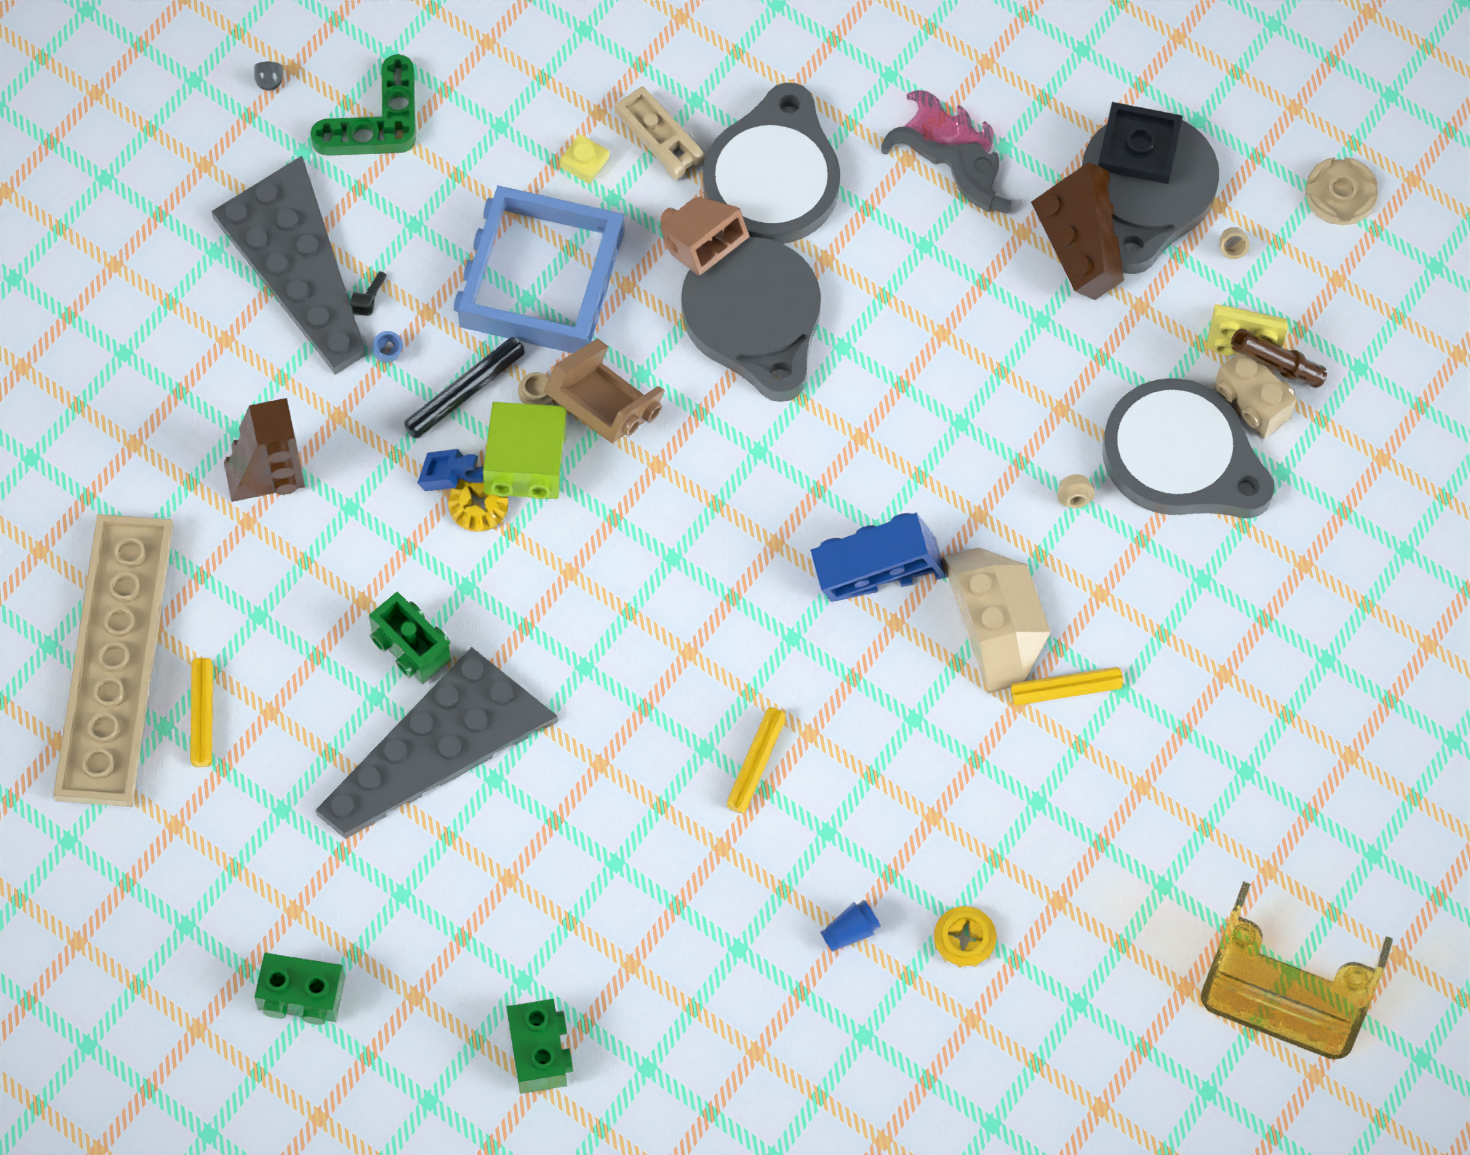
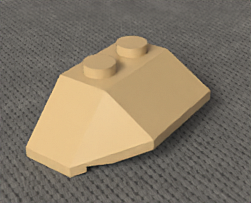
[942,547,1051,693]

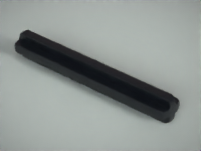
[404,337,525,438]

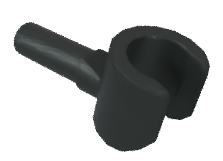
[351,271,387,316]

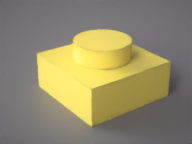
[559,134,609,184]

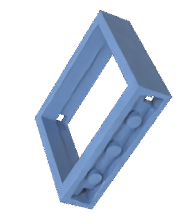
[454,185,625,353]

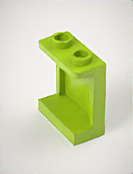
[483,402,567,499]

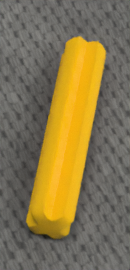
[190,658,213,768]
[1010,667,1123,705]
[727,707,786,814]

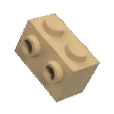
[1214,353,1297,439]

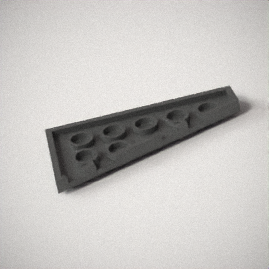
[212,156,366,375]
[316,647,558,839]

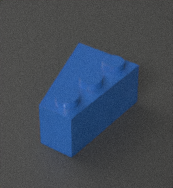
[810,512,947,602]

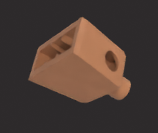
[660,197,750,276]

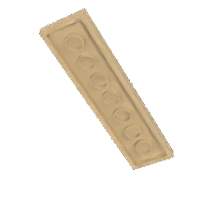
[53,514,174,807]

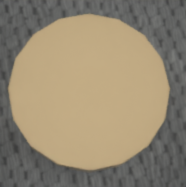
[1305,157,1378,226]

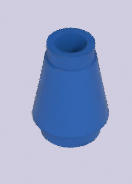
[820,900,881,952]

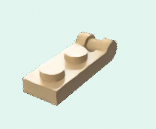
[615,86,705,180]

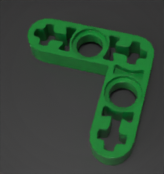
[310,54,416,156]

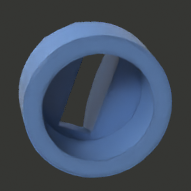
[372,331,403,363]

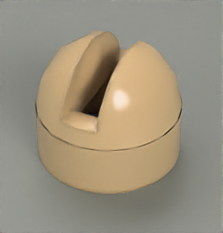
[1219,227,1250,259]

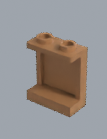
[544,338,665,443]

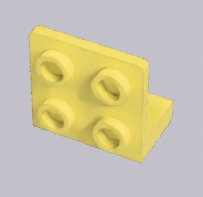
[1205,304,1288,356]

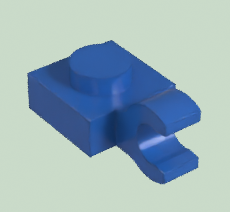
[417,449,484,491]

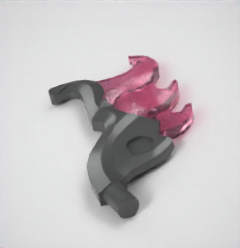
[881,90,1012,214]

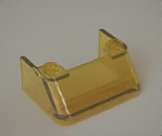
[1201,881,1393,1059]

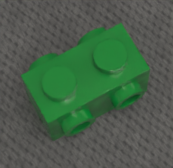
[369,591,451,685]
[254,953,346,1025]
[506,999,573,1094]

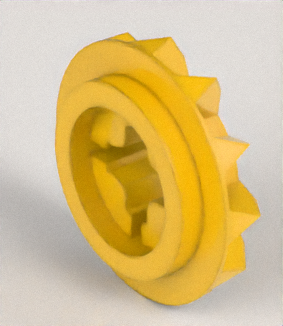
[448,479,508,532]
[934,906,997,968]

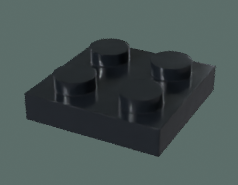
[1098,102,1183,184]

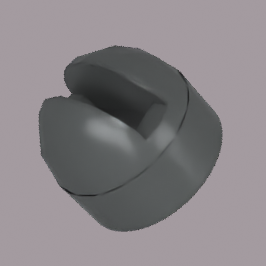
[254,61,283,91]

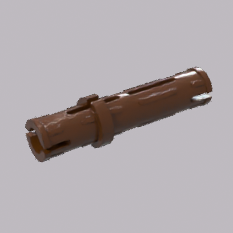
[1231,328,1327,388]

